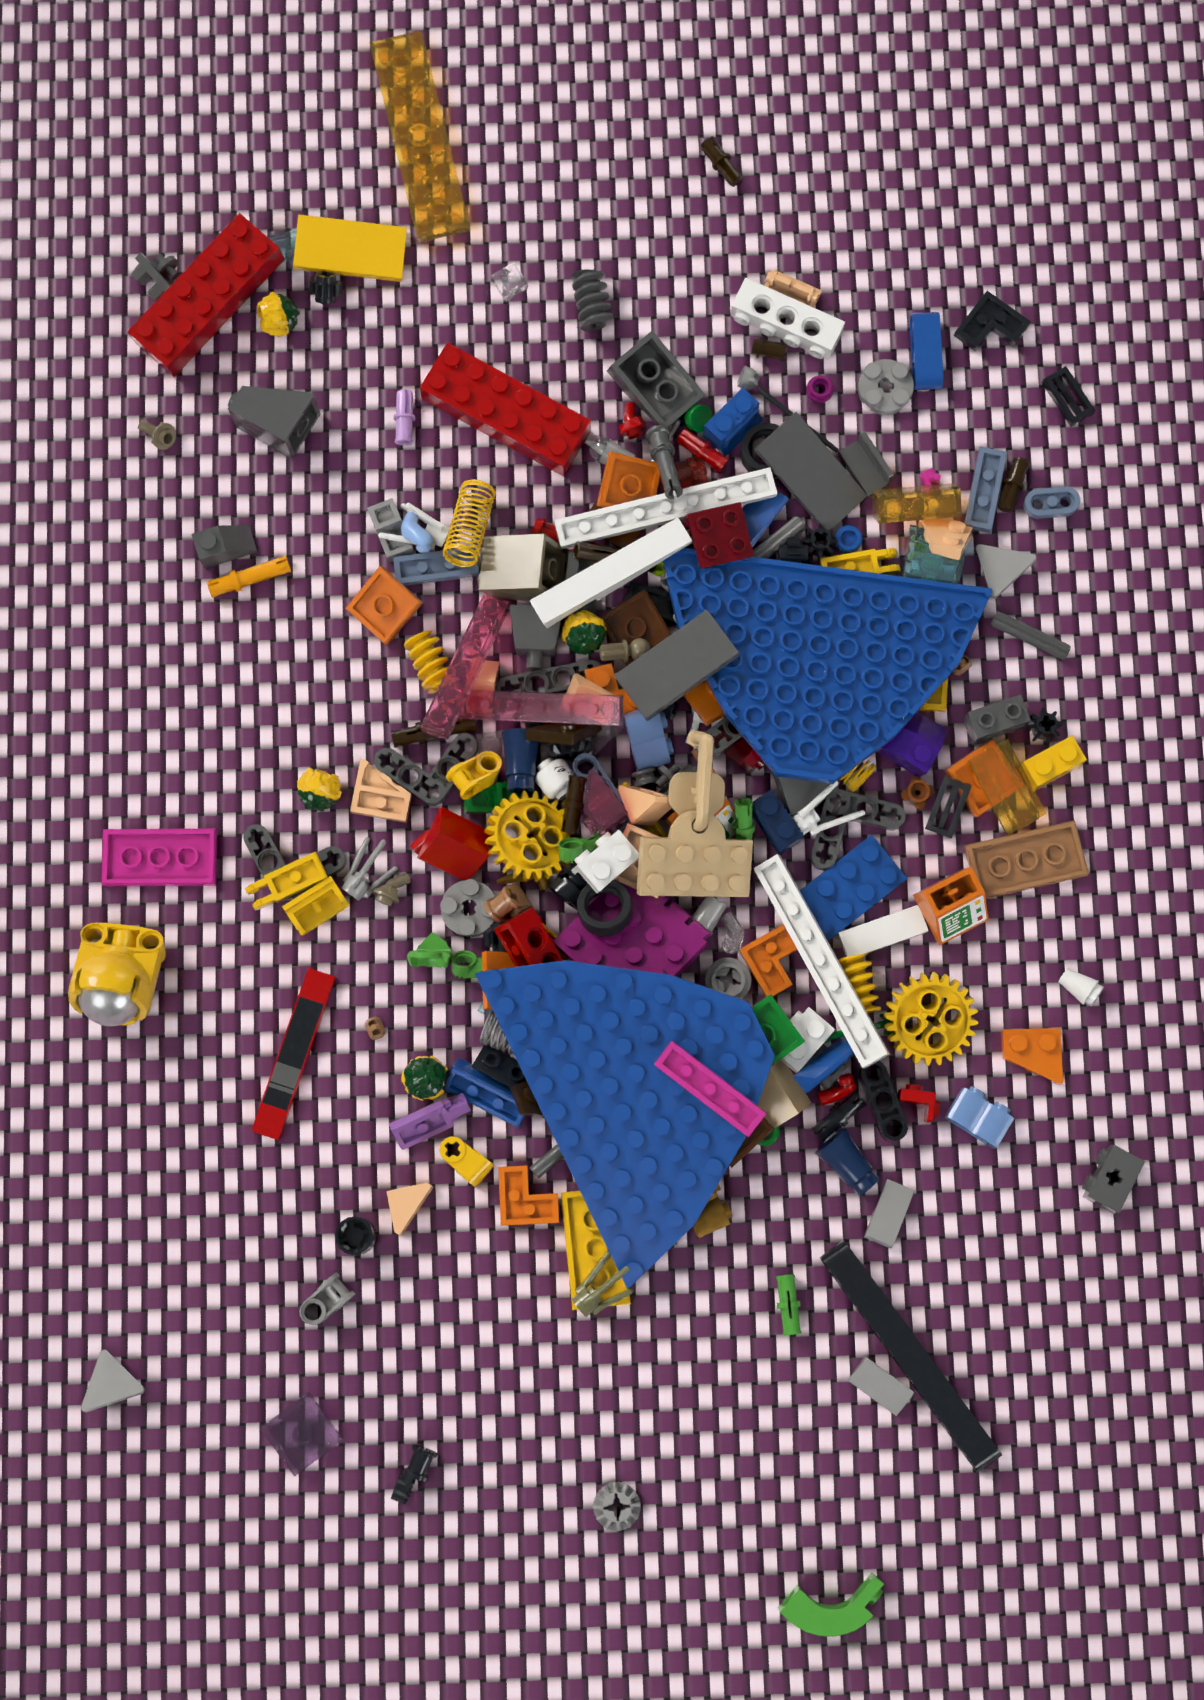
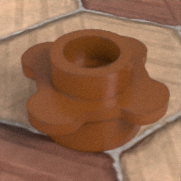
[901,776,935,810]

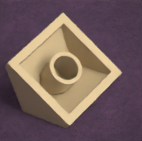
[758,1060,811,1128]

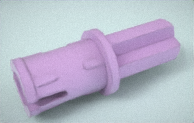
[393,389,415,446]

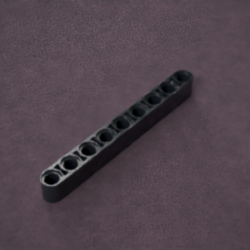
[820,1240,1002,1474]

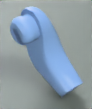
[401,512,433,553]

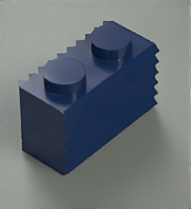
[752,790,804,855]

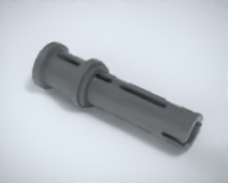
[646,425,683,499]

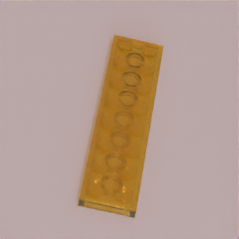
[369,31,471,243]

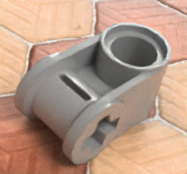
[299,1272,356,1325]

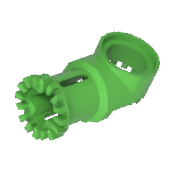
[558,830,606,863]
[451,950,482,982]

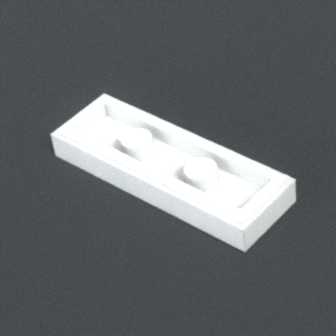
[838,905,929,957]

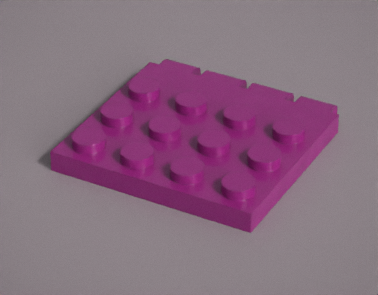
[553,880,711,977]

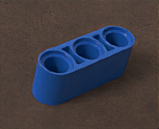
[910,312,943,390]

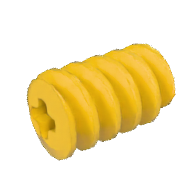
[404,630,457,694]
[838,954,881,1013]

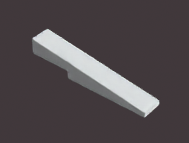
[529,518,693,628]

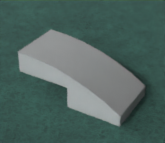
[367,498,414,563]
[864,1179,914,1248]

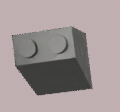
[228,386,321,459]

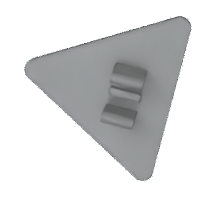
[976,544,1036,599]
[81,1350,145,1413]

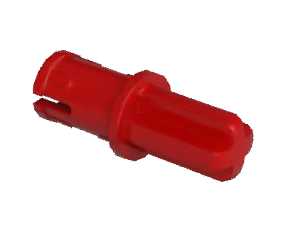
[677,429,729,473]

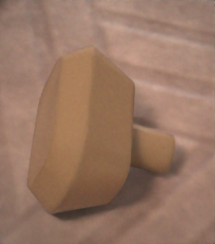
[953,654,972,675]
[365,1016,386,1040]

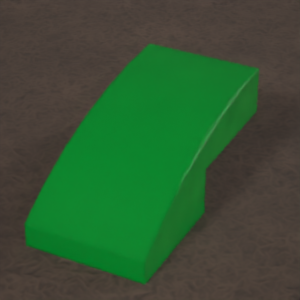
[464,782,521,814]

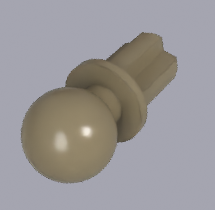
[599,638,651,662]

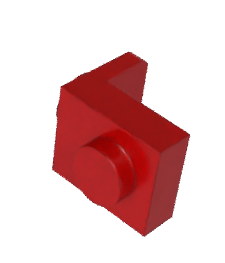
[897,1084,940,1123]

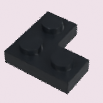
[954,291,1031,351]

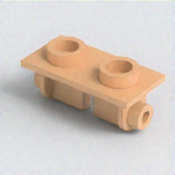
[764,269,822,308]

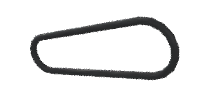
[757,387,839,452]

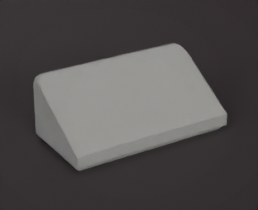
[848,1356,915,1416]

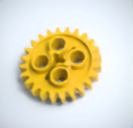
[484,791,573,882]
[884,972,978,1066]

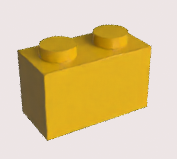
[1018,735,1087,792]

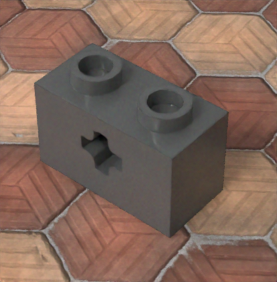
[1082,1145,1145,1214]

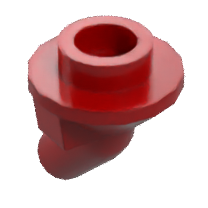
[619,402,646,440]

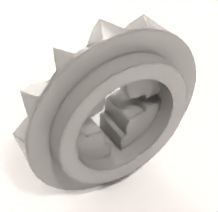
[705,958,751,999]
[593,1482,641,1531]

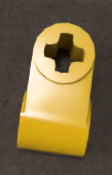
[446,751,502,800]
[439,1136,494,1188]

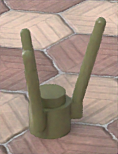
[572,1251,633,1317]

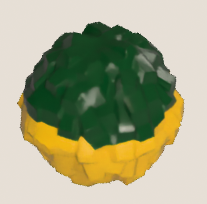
[257,292,300,337]
[562,610,606,655]
[297,768,342,812]
[401,1056,448,1101]

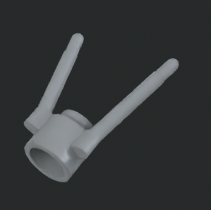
[341,837,398,901]

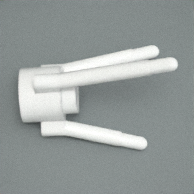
[378,503,450,550]
[791,781,865,836]

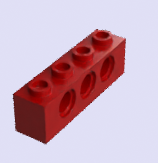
[494,907,563,967]

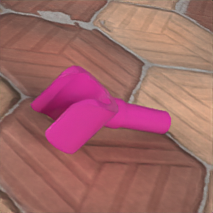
[920,468,941,489]

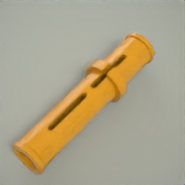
[206,555,291,598]

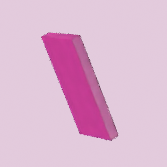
[101,828,218,887]

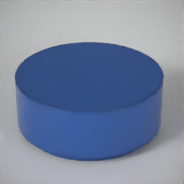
[834,525,862,554]

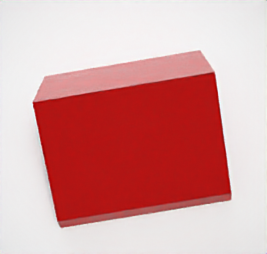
[417,807,490,881]

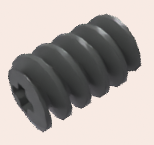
[570,269,613,332]

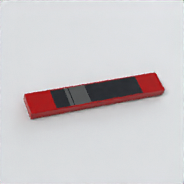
[251,968,336,1141]

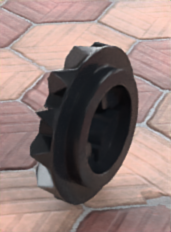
[547,739,592,759]

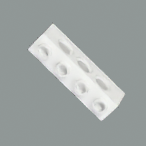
[730,277,845,360]

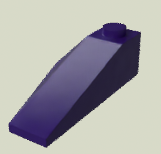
[877,713,947,777]

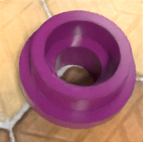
[806,376,834,403]

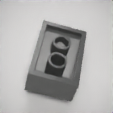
[607,330,705,427]

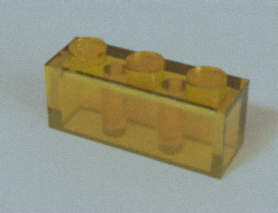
[872,483,962,524]

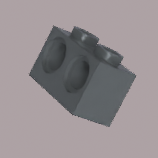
[963,694,1031,745]

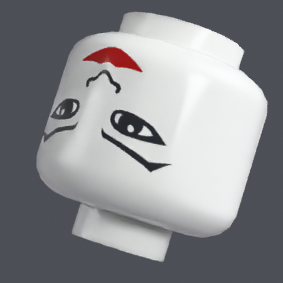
[535,757,575,801]

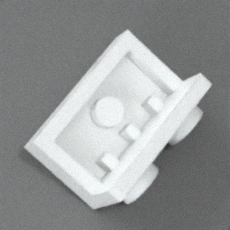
[571,830,639,893]
[781,1007,835,1073]

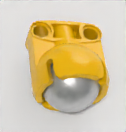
[68,923,166,1026]

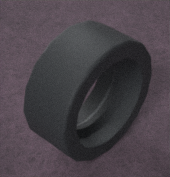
[740,422,779,478]
[577,880,632,937]

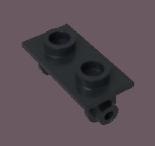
[472,1044,527,1088]

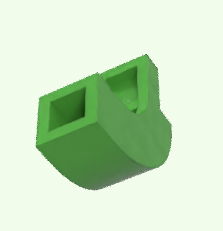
[778,1572,884,1636]

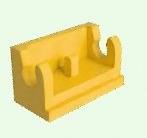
[282,876,350,936]

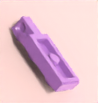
[389,1093,471,1150]

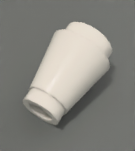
[1058,968,1104,1006]

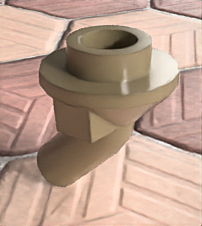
[137,419,176,450]
[372,873,411,906]

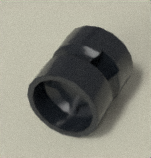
[548,860,588,910]
[335,1216,377,1255]

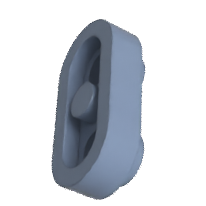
[1023,487,1080,519]

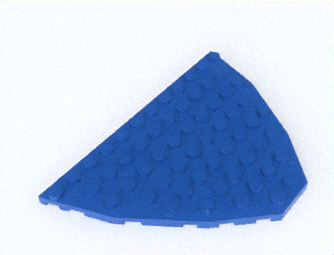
[662,548,992,784]
[475,960,775,1288]

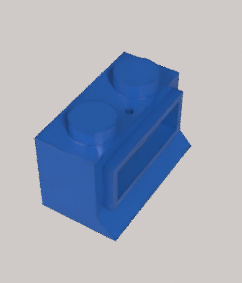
[703,387,763,457]

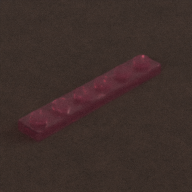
[420,594,510,740]
[459,690,623,725]

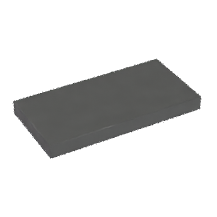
[754,412,868,531]
[614,610,740,721]

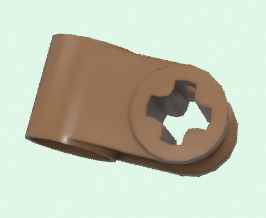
[484,882,533,923]

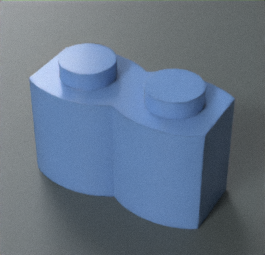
[623,710,674,771]
[944,1086,1014,1149]

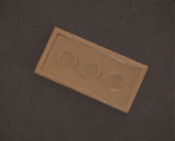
[964,820,1089,899]

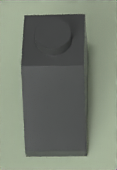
[191,525,258,569]

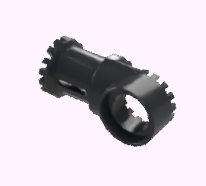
[391,1444,438,1505]

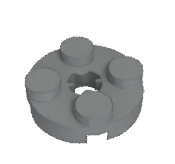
[858,359,914,415]
[440,879,495,937]

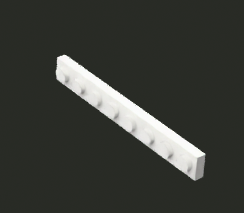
[554,468,777,549]
[753,854,890,1069]

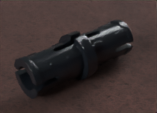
[811,1091,867,1142]

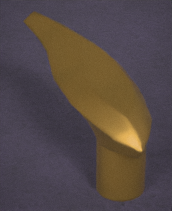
[496,873,550,891]

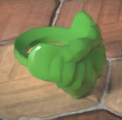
[407,933,452,968]

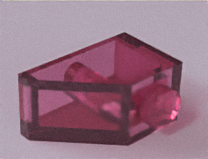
[582,768,628,837]

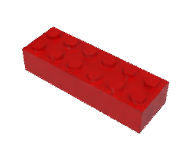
[127,213,285,377]
[419,342,591,477]

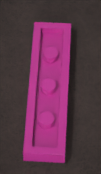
[654,1040,767,1137]

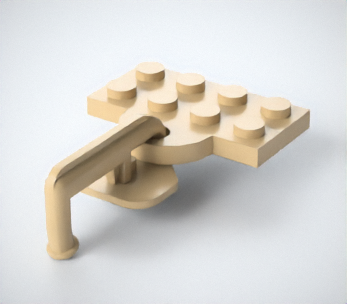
[637,730,753,897]

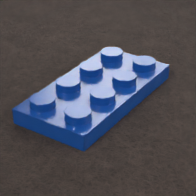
[800,835,908,941]

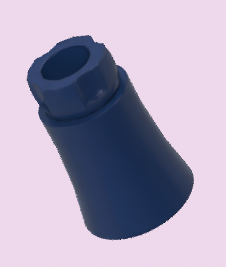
[501,728,539,793]
[815,1127,880,1196]

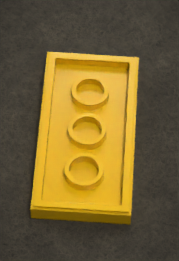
[293,214,407,282]
[561,1191,631,1310]

